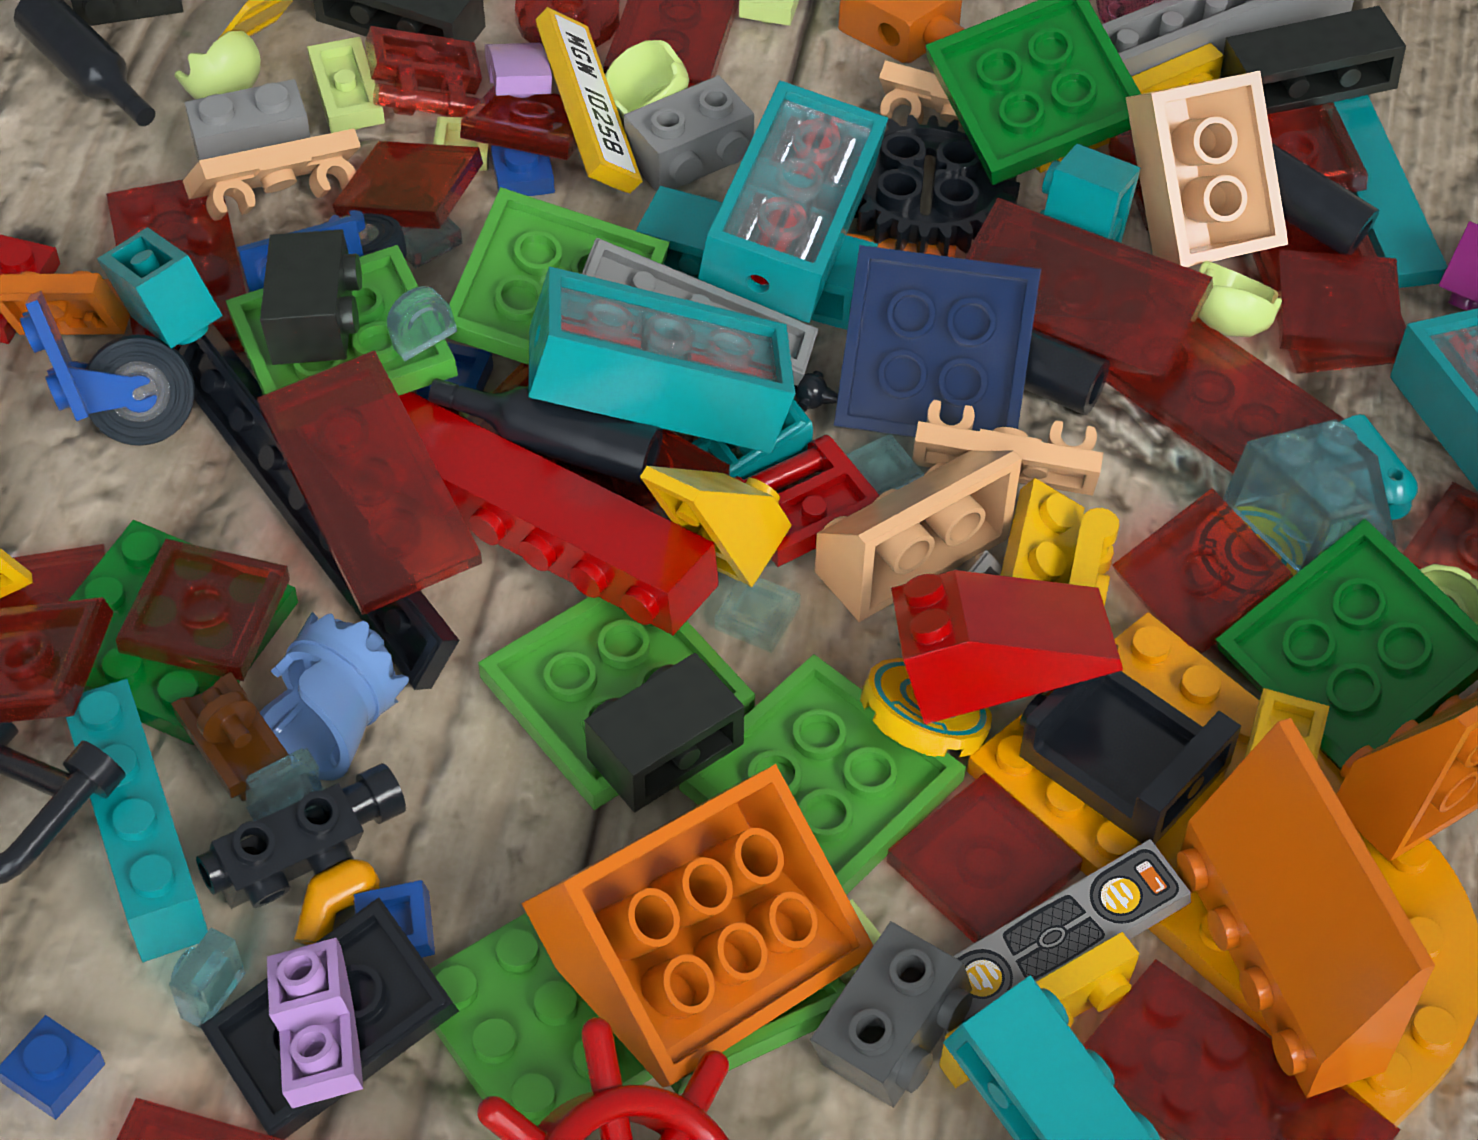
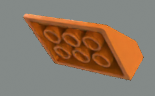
[1336,688,1478,862]
[1176,718,1435,1098]
[521,764,873,1088]

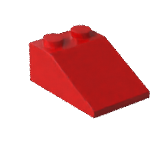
[891,570,1123,725]

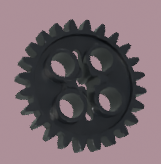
[853,115,1020,257]

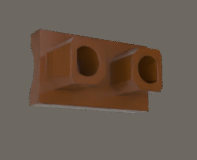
[171,672,292,801]

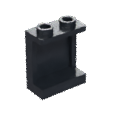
[1019,644,1241,844]

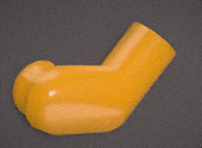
[294,859,380,945]

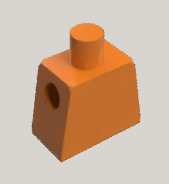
[838,0,964,63]

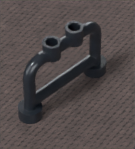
[0,712,126,884]

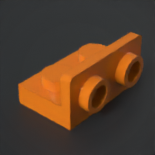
[0,271,130,335]

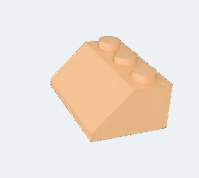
[1126,71,1288,268]
[815,450,1022,622]

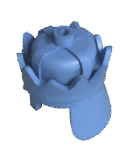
[259,612,409,781]

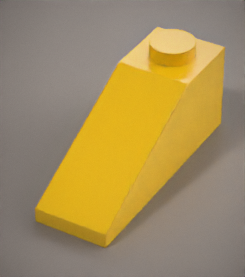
[640,466,792,587]

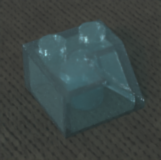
[1222,419,1396,572]

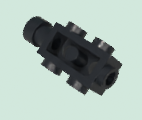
[196,763,406,909]

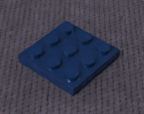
[834,245,1041,438]

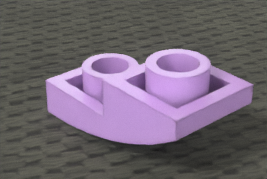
[485,43,552,98]
[267,938,363,1108]

